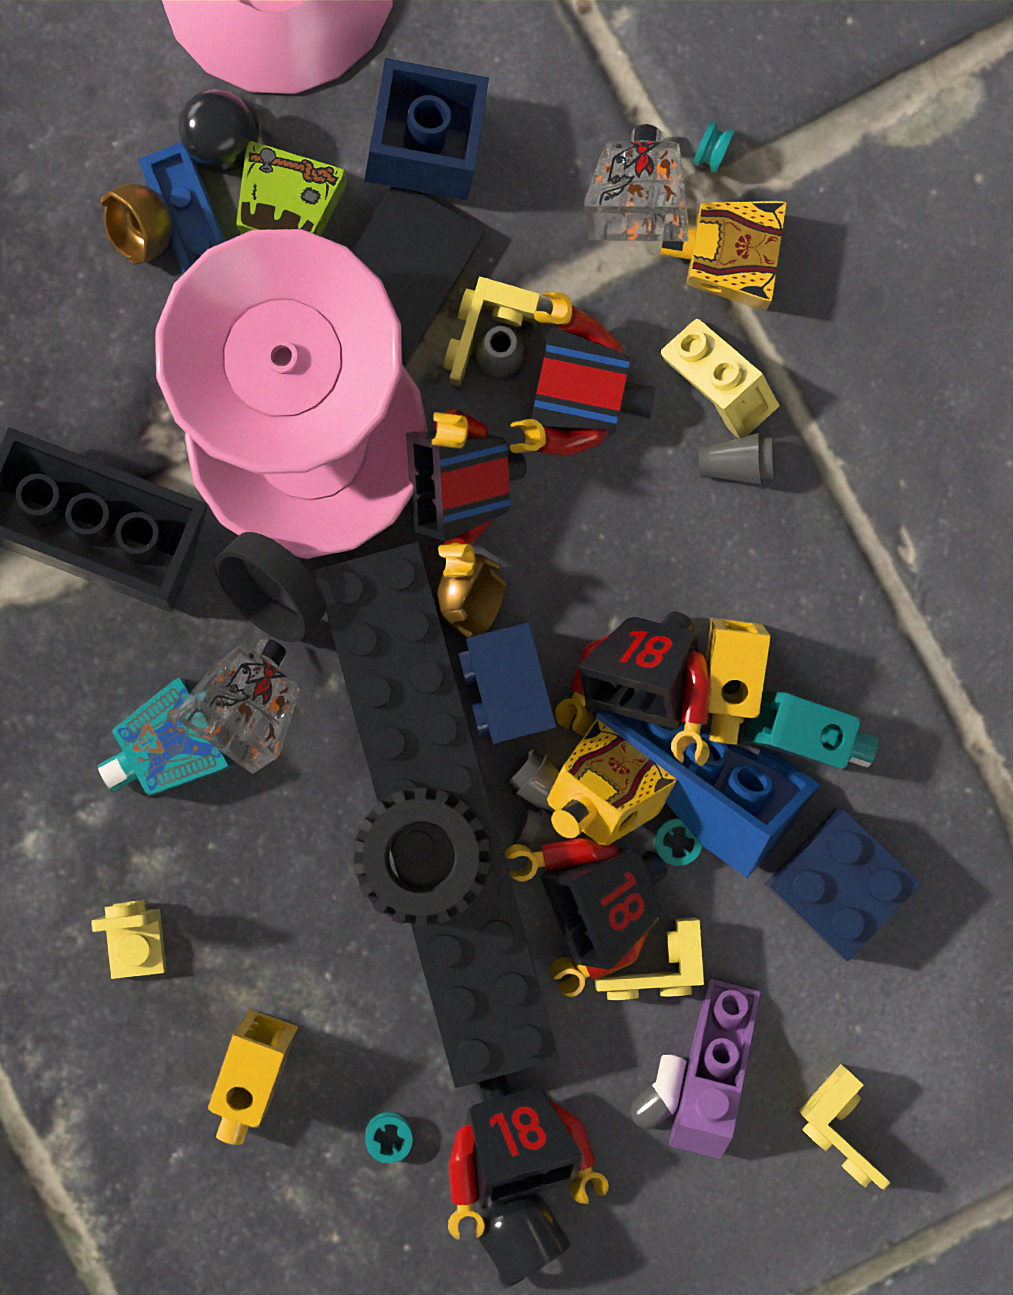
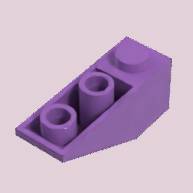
[669,978,761,1159]

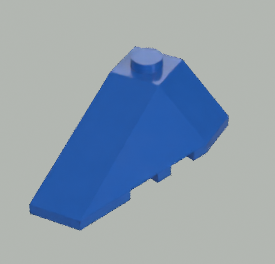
[595,710,820,878]

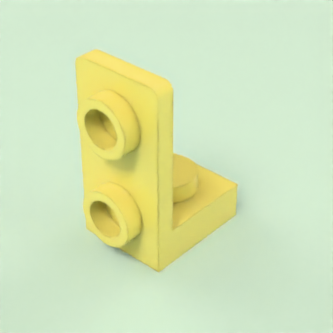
[443,276,540,387]
[661,319,779,438]
[92,900,167,979]
[595,917,704,1000]
[799,1064,891,1191]

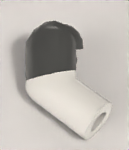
[630,1055,687,1129]

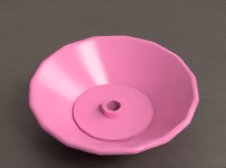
[162,0,393,94]
[156,229,402,474]
[185,349,428,559]

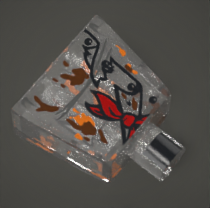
[584,124,689,242]
[172,639,300,774]

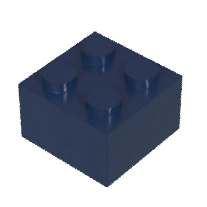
[364,58,489,200]
[459,622,556,745]
[764,808,921,962]

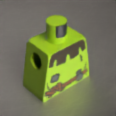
[237,141,348,237]

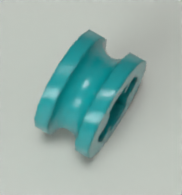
[692,120,735,174]
[654,818,702,866]
[365,1112,413,1164]

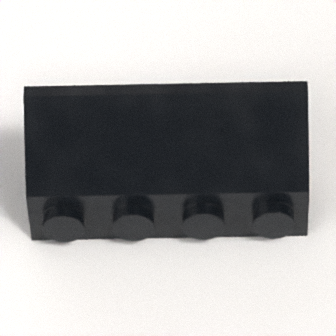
[0,427,208,613]

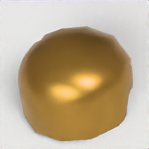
[100,184,173,265]
[435,554,506,638]

